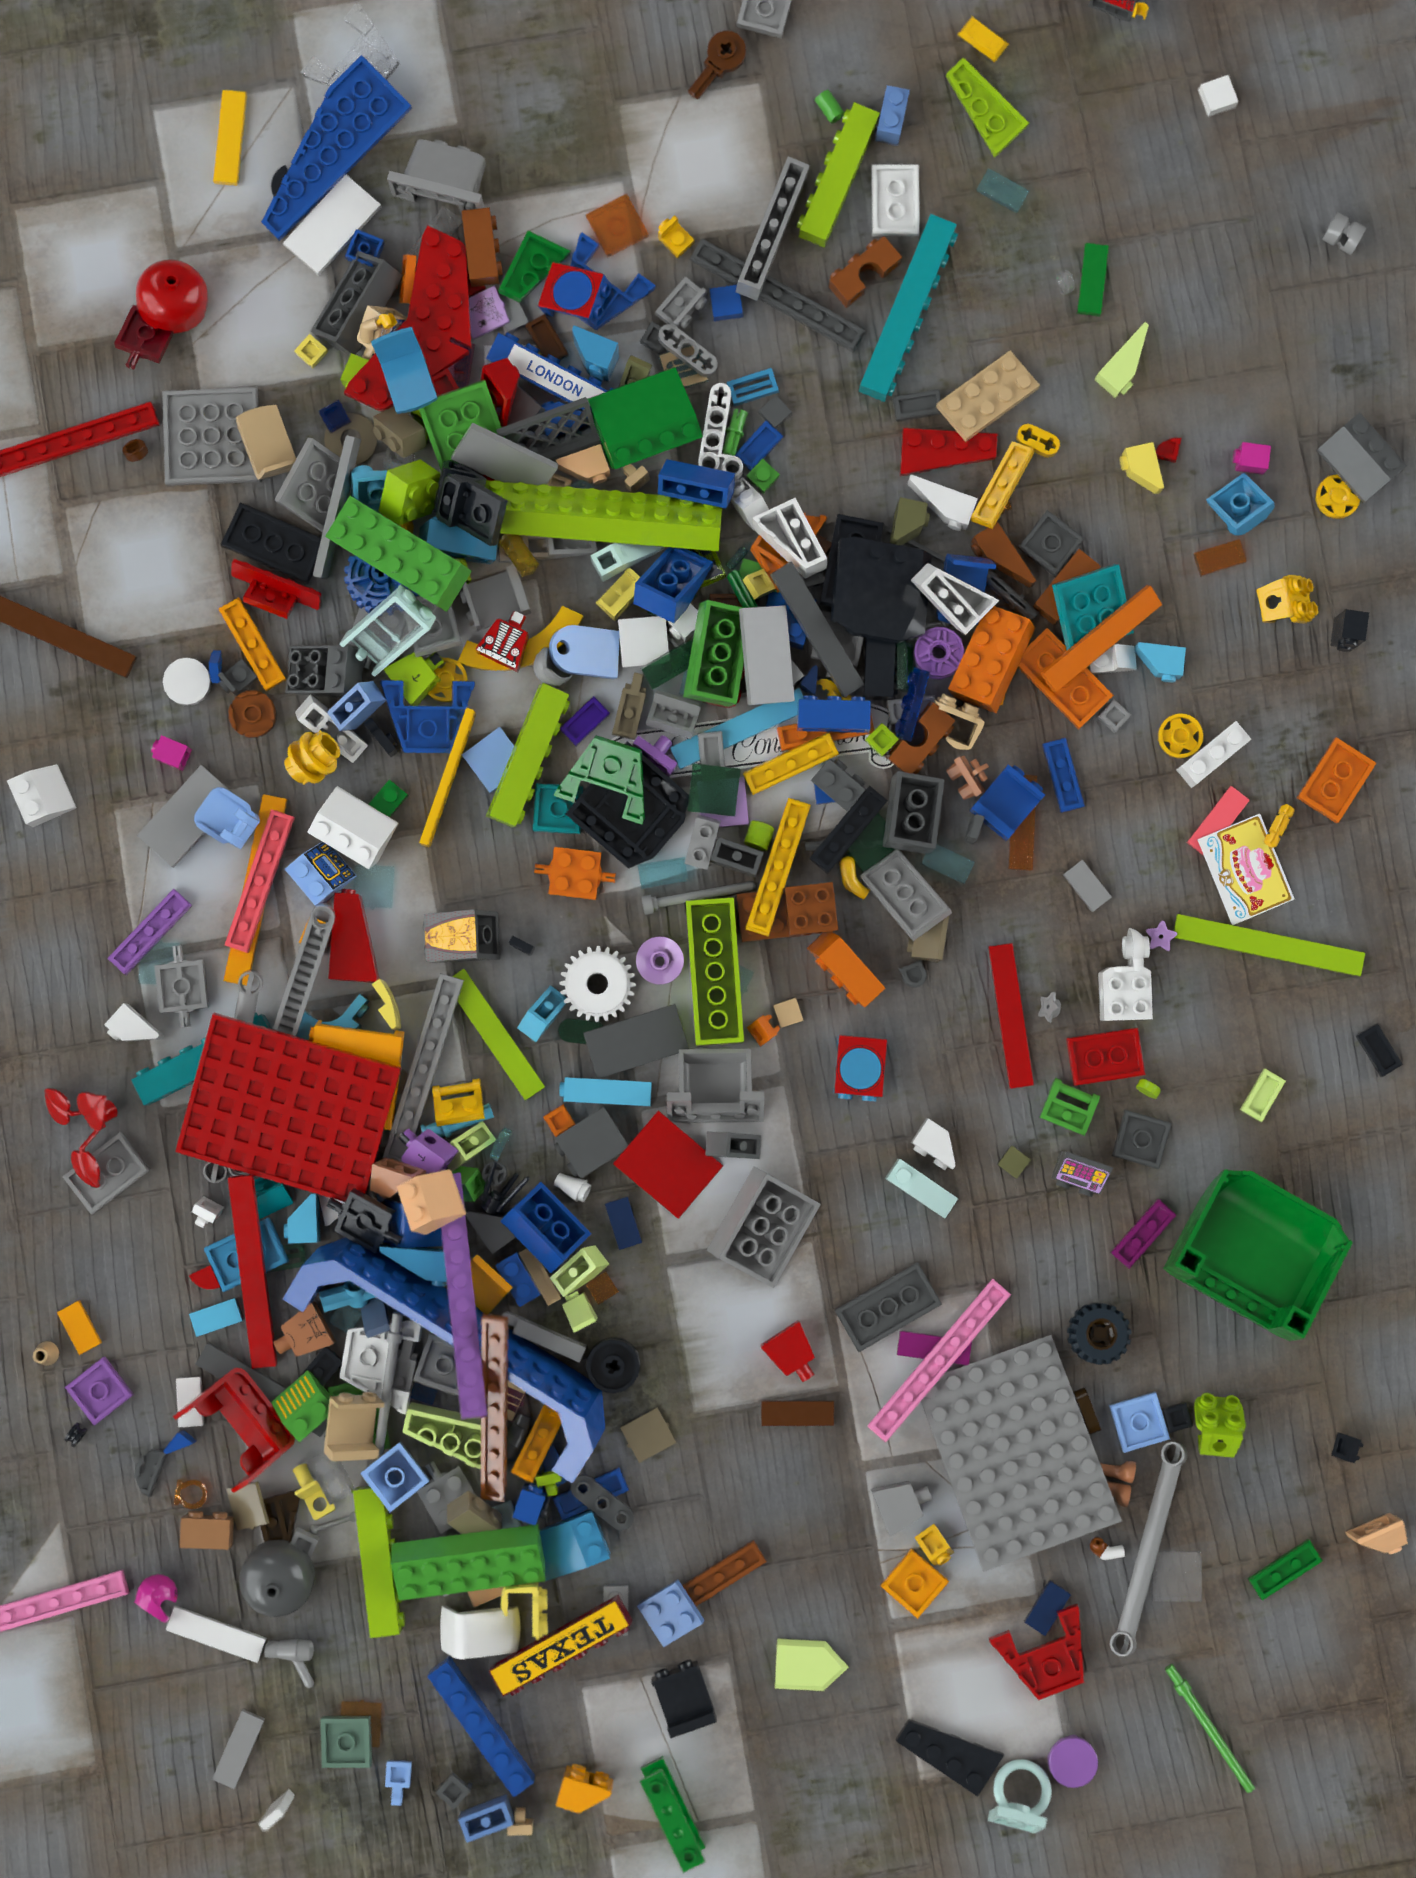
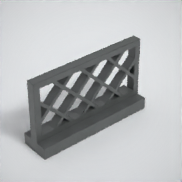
[496,397,602,462]

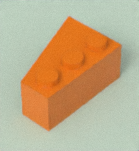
[807,932,885,1008]

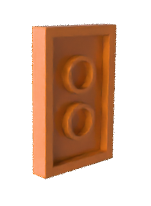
[1296,737,1376,824]

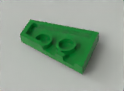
[498,231,570,303]

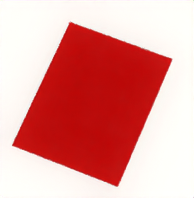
[613,1110,723,1219]

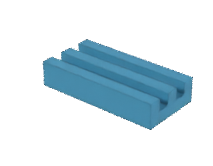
[727,368,779,406]

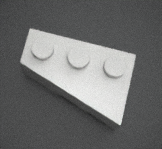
[752,498,827,579]
[911,563,1000,635]

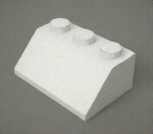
[307,786,398,869]

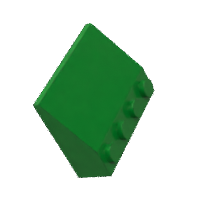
[587,367,703,469]

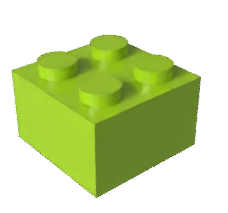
[379,459,441,525]

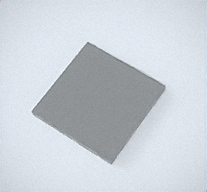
[162,387,261,486]

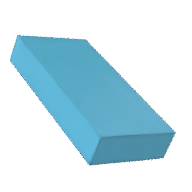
[189,1298,244,1337]

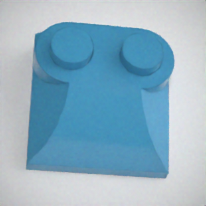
[1206,473,1275,535]

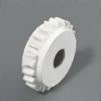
[559,946,636,1022]

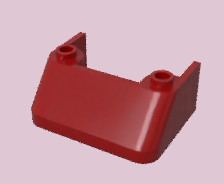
[173,1368,295,1493]

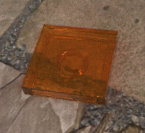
[585,193,649,258]

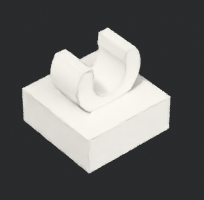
[192,1196,224,1228]

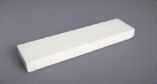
[166,1605,267,1663]

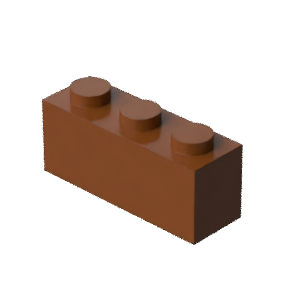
[461,207,503,287]
[1033,549,1101,625]

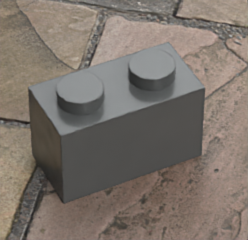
[710,837,764,878]

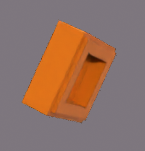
[543,1104,576,1137]

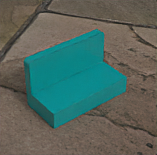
[254,1177,293,1219]

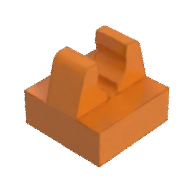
[746,1015,780,1047]

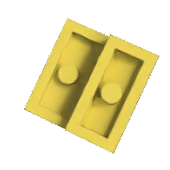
[372,979,401,1031]

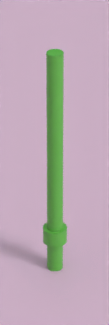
[1165,1664,1255,1793]

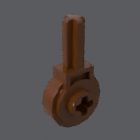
[688,30,746,100]

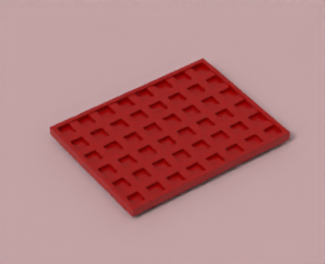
[175,1013,401,1202]

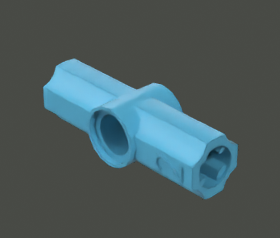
[318,1281,375,1312]

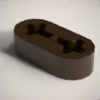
[1073,1388,1101,1435]

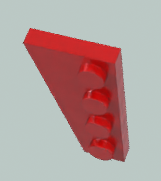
[900,428,997,476]

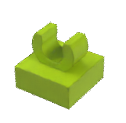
[865,723,899,757]
[535,1470,563,1497]

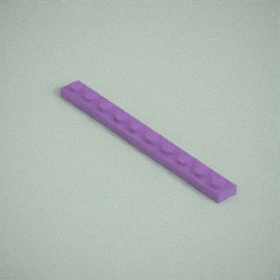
[441,1173,487,1420]

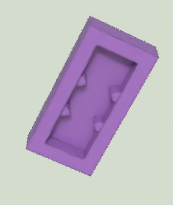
[633,735,677,777]

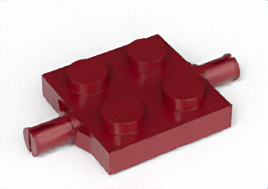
[114,305,174,370]

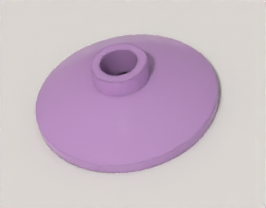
[636,937,684,985]

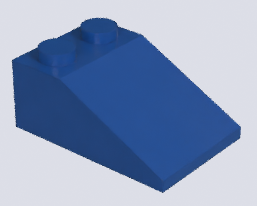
[633,547,713,623]

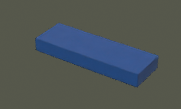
[1042,738,1085,813]
[553,1467,629,1521]

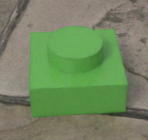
[746,459,780,494]

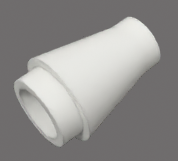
[554,1173,591,1202]

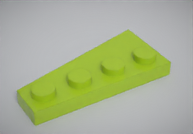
[946,57,1029,158]

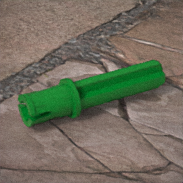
[727,570,758,608]

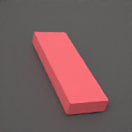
[1186,786,1250,856]

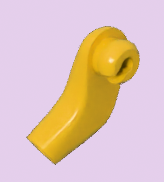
[839,856,870,900]

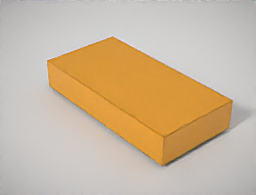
[57,1300,102,1355]

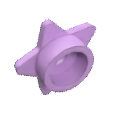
[1146,921,1177,951]

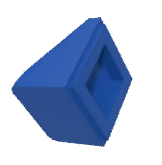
[164,1430,197,1454]

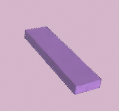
[107,889,193,975]

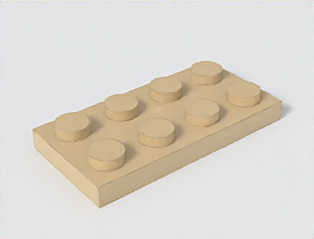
[936,350,1040,442]

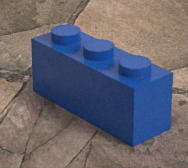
[658,459,735,509]
[797,695,871,733]

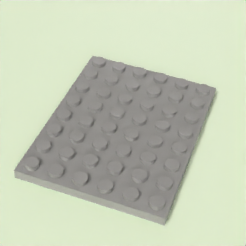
[921,1335,1122,1572]

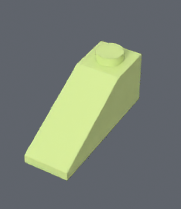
[1095,322,1149,398]

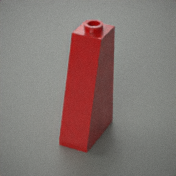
[328,889,380,983]

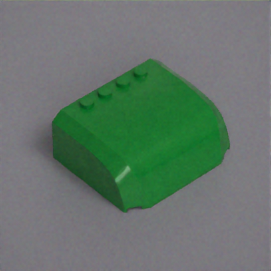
[1163,1169,1353,1341]

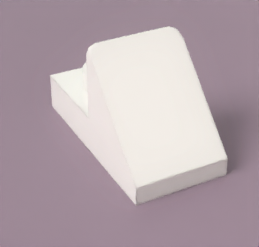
[1088,644,1137,674]

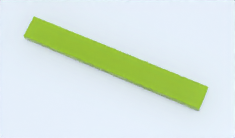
[1173,914,1365,977]

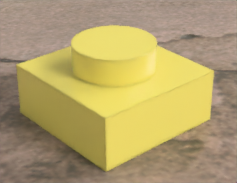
[294,334,329,369]
[743,568,776,600]

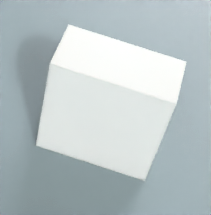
[1198,75,1238,117]

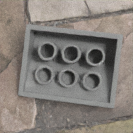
[707,1166,821,1288]

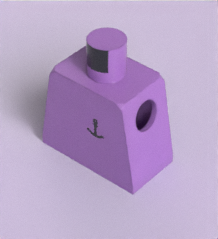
[399,1128,459,1174]

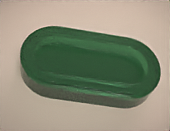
[558,1018,603,1045]

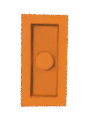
[399,254,417,304]

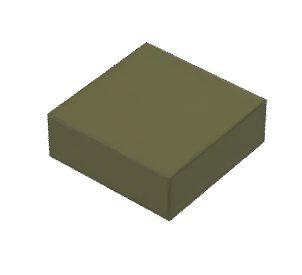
[997,1145,1031,1179]

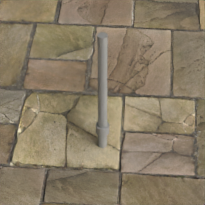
[375,1312,403,1456]

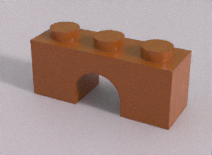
[829,236,902,308]
[885,702,956,774]

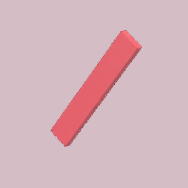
[225,809,295,953]

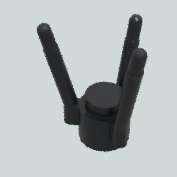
[479,1160,530,1215]

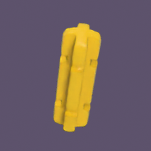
[1264,804,1295,848]

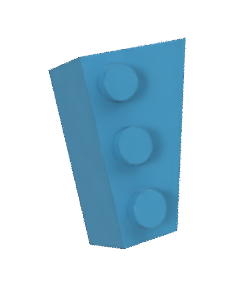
[418,517,498,564]

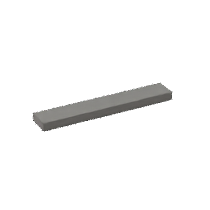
[313,435,361,579]

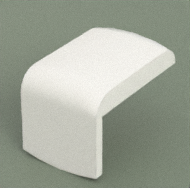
[440,1606,521,1659]

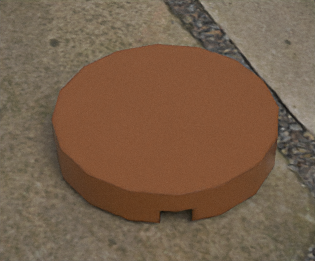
[228,690,277,738]

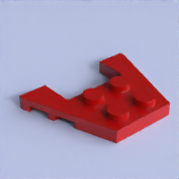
[989,1604,1084,1700]

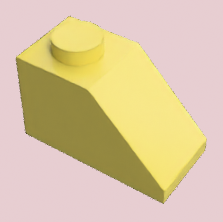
[1120,442,1164,494]

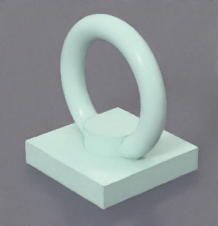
[988,1759,1051,1834]

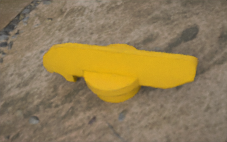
[816,679,852,700]

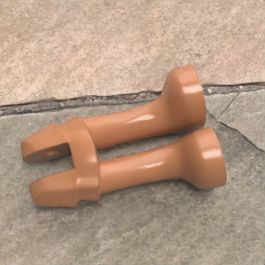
[1100,1461,1136,1507]

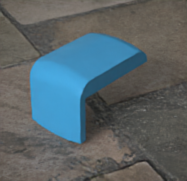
[371,327,438,414]

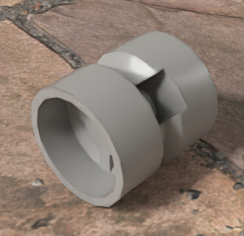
[1321,212,1366,255]

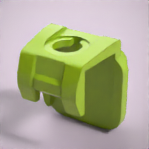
[1194,1393,1246,1458]

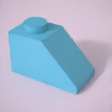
[1134,642,1186,682]
[517,985,567,1042]
[284,1193,321,1244]

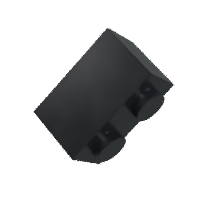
[1330,609,1369,652]

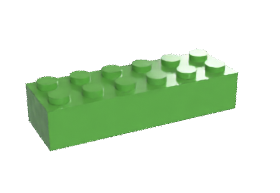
[325,496,472,612]
[391,1524,545,1601]

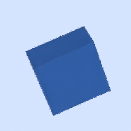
[345,229,385,268]
[709,285,743,321]

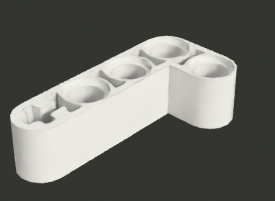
[698,383,743,481]

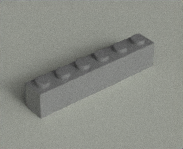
[736,157,810,301]

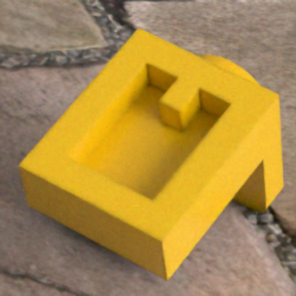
[658,216,695,258]
[914,1524,954,1566]

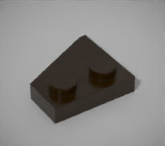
[260,1488,301,1544]

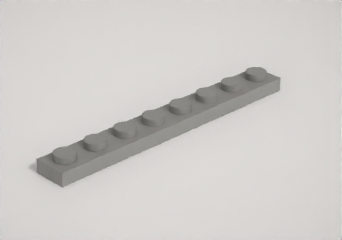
[383,973,464,1162]

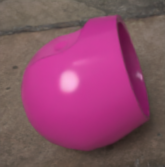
[135,1574,178,1623]

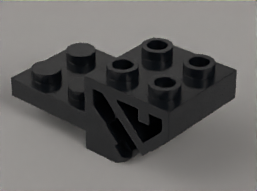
[434,460,508,546]

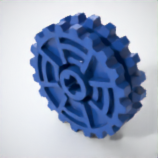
[344,556,419,616]

